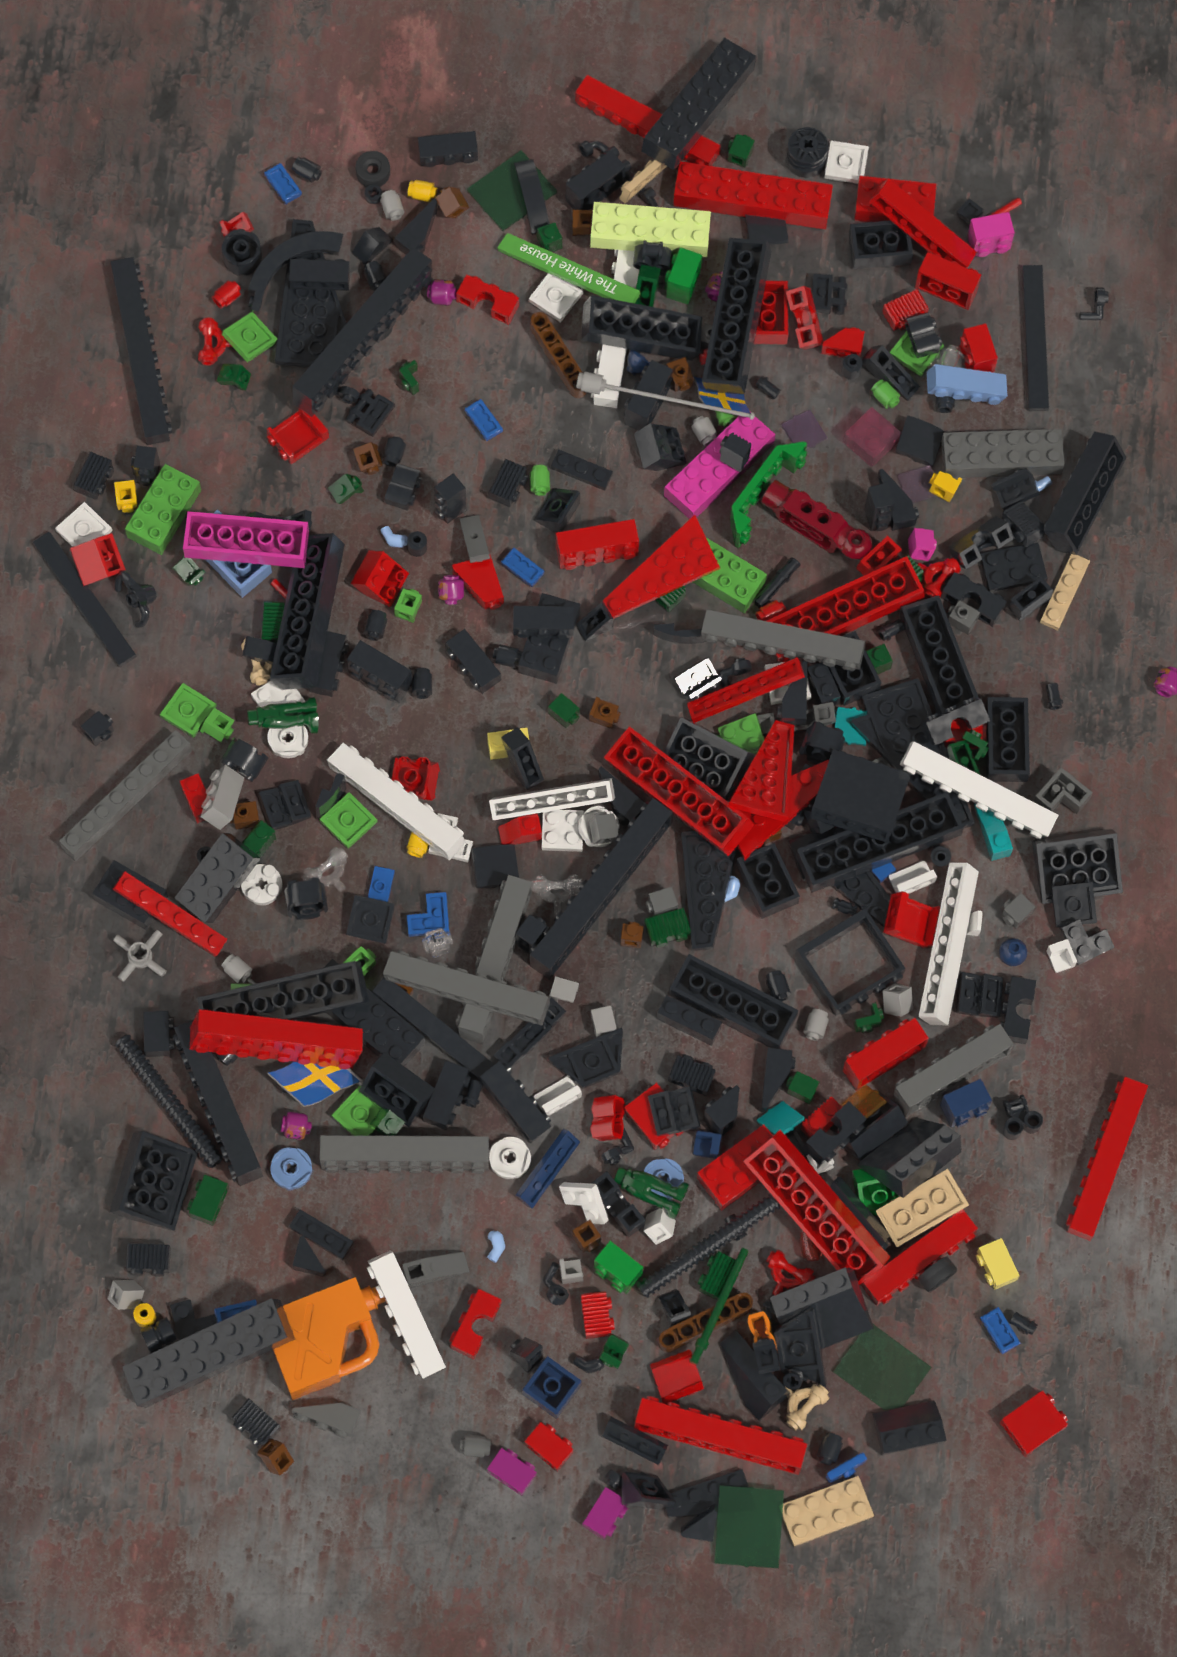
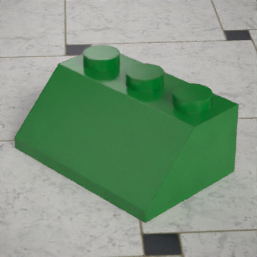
[852,1169,900,1216]

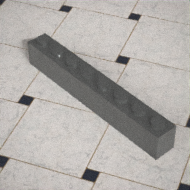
[701,610,865,671]
[59,730,192,862]
[383,951,550,1026]

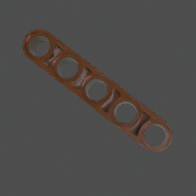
[531,312,587,398]
[658,1292,753,1352]

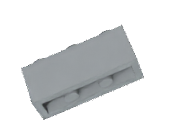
[201,765,244,830]

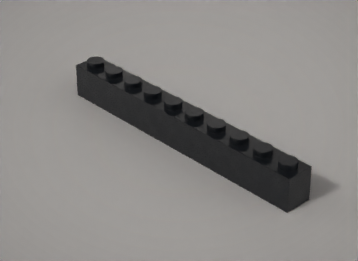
[110,257,173,445]

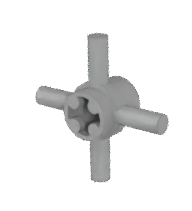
[113,930,167,982]

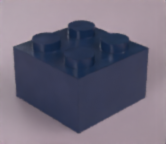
[940,1079,992,1127]
[522,1356,582,1419]

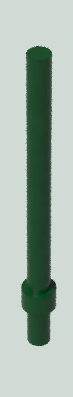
[689,1248,749,1365]

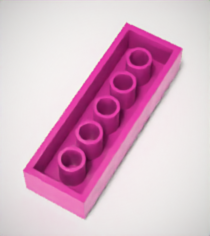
[664,412,775,519]
[183,511,309,568]

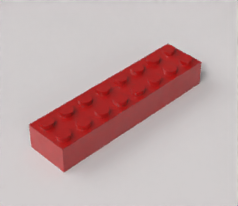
[673,161,833,230]
[767,556,925,663]
[604,726,754,856]
[190,1009,363,1069]
[743,1130,890,1285]
[634,1396,807,1475]

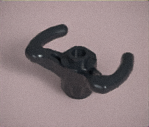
[114,570,156,628]

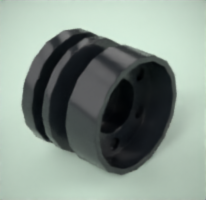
[786,127,828,178]

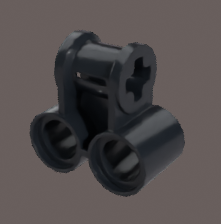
[633,240,672,272]
[1003,1094,1043,1140]

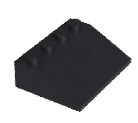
[664,717,756,801]
[1032,829,1123,904]
[858,1118,961,1198]
[110,1131,198,1231]
[770,1267,874,1350]

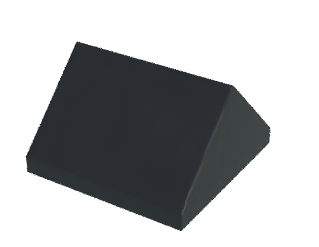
[534,488,580,533]
[622,1471,676,1509]

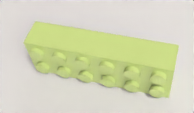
[590,202,711,257]

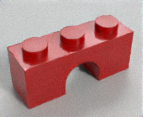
[456,274,519,325]
[786,286,824,350]
[449,1289,502,1360]

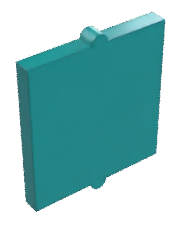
[835,707,867,746]
[756,1101,805,1135]

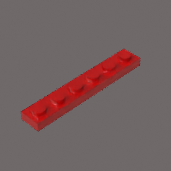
[687,657,805,723]
[113,872,227,957]

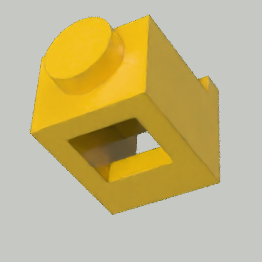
[929,471,962,503]
[114,480,138,513]

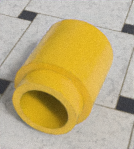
[408,180,437,202]
[407,832,429,858]
[133,1303,156,1328]

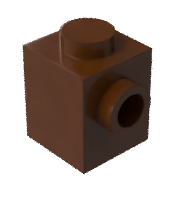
[435,186,470,219]
[667,357,694,392]
[230,801,259,830]
[572,1220,601,1253]

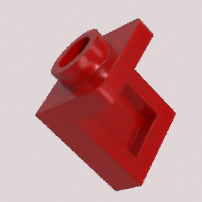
[220,212,254,237]

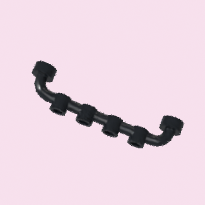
[578,140,658,207]

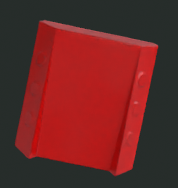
[392,757,440,801]
[650,1349,704,1404]

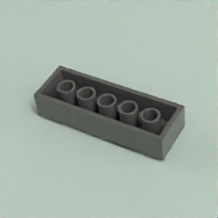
[941,429,1065,478]
[892,1024,1014,1117]

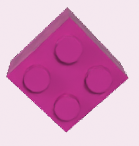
[967,212,1015,257]

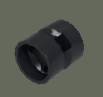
[140,1317,178,1353]

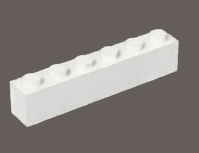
[489,778,615,820]
[367,1250,446,1378]

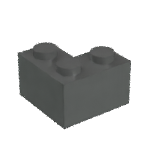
[1034,767,1093,814]

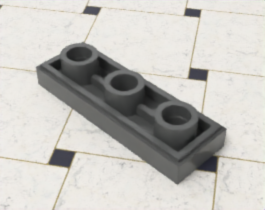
[460,515,490,563]

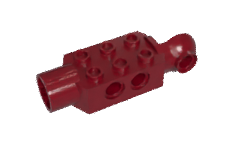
[761,480,872,559]

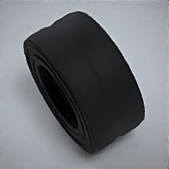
[355,151,390,187]
[918,1256,957,1292]

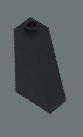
[830,1176,890,1250]

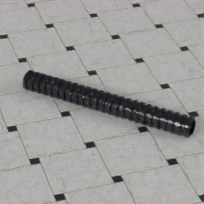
[115,1034,223,1168]
[637,1193,780,1298]

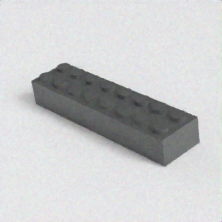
[456,875,532,1044]
[320,1136,489,1174]

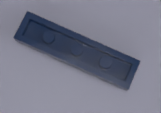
[516,1129,580,1209]

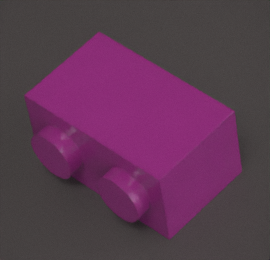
[487,1448,537,1496]
[583,1487,628,1540]

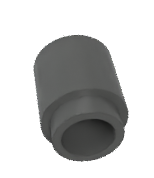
[460,1434,491,1458]

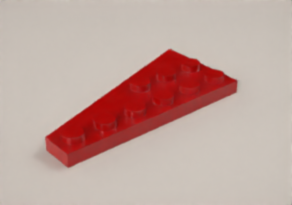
[603,515,721,619]
[727,720,795,822]
[737,760,829,860]

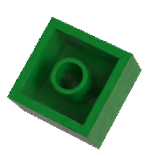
[664,248,702,305]
[594,1241,643,1295]

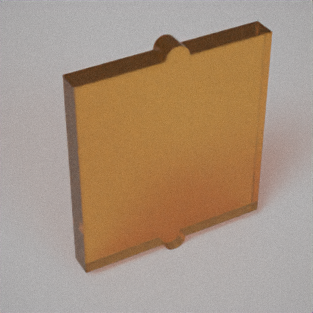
[841,1085,886,1118]

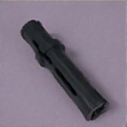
[753,557,801,608]

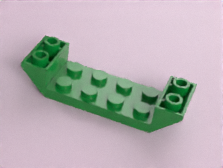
[730,441,808,549]

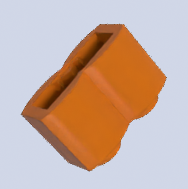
[748,1311,778,1355]

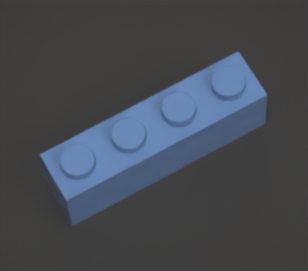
[927,364,1007,405]

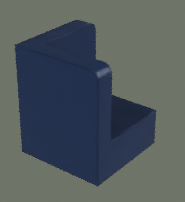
[693,1131,721,1159]

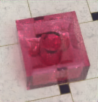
[843,407,901,467]

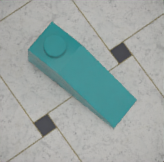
[974,803,1013,861]

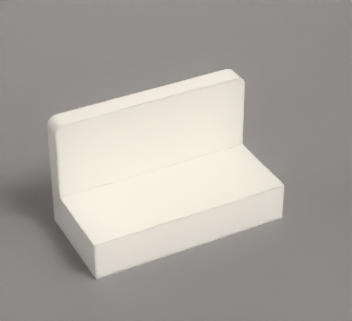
[889,861,937,894]
[534,1077,582,1116]

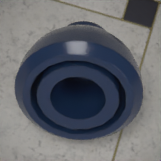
[626,350,650,376]
[999,938,1027,966]

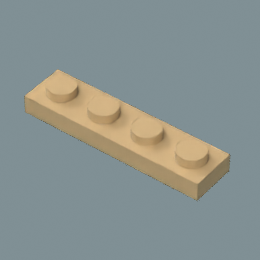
[619,160,667,203]
[1040,554,1090,631]

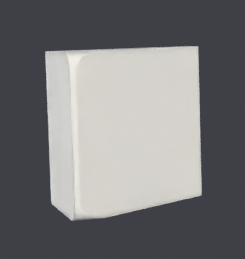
[966,911,982,936]

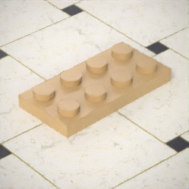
[876,1169,970,1247]
[779,1476,874,1547]

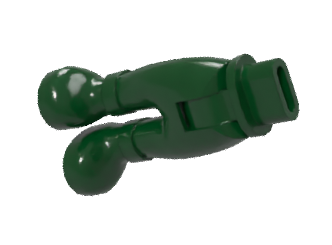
[247,697,319,734]
[614,1167,690,1220]

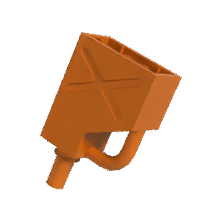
[273,1277,386,1400]

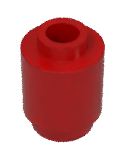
[212,280,241,309]
[755,600,786,621]

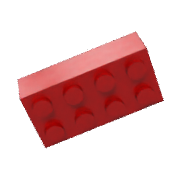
[854,176,937,222]
[556,519,639,570]
[843,1018,929,1091]
[696,1124,772,1211]

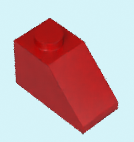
[821,327,865,358]
[498,813,542,845]

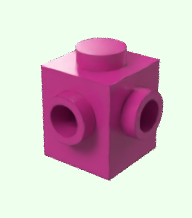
[908,528,937,561]

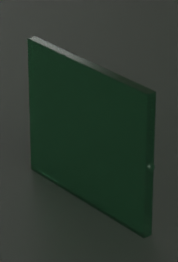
[467,150,557,231]
[833,1323,932,1411]
[714,1486,784,1568]

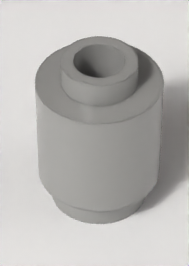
[380,190,404,221]
[691,416,717,447]
[804,1009,829,1041]

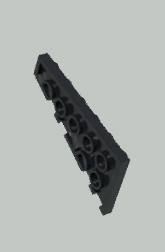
[681,831,738,951]

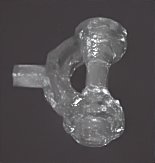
[302,847,348,892]
[532,874,582,915]

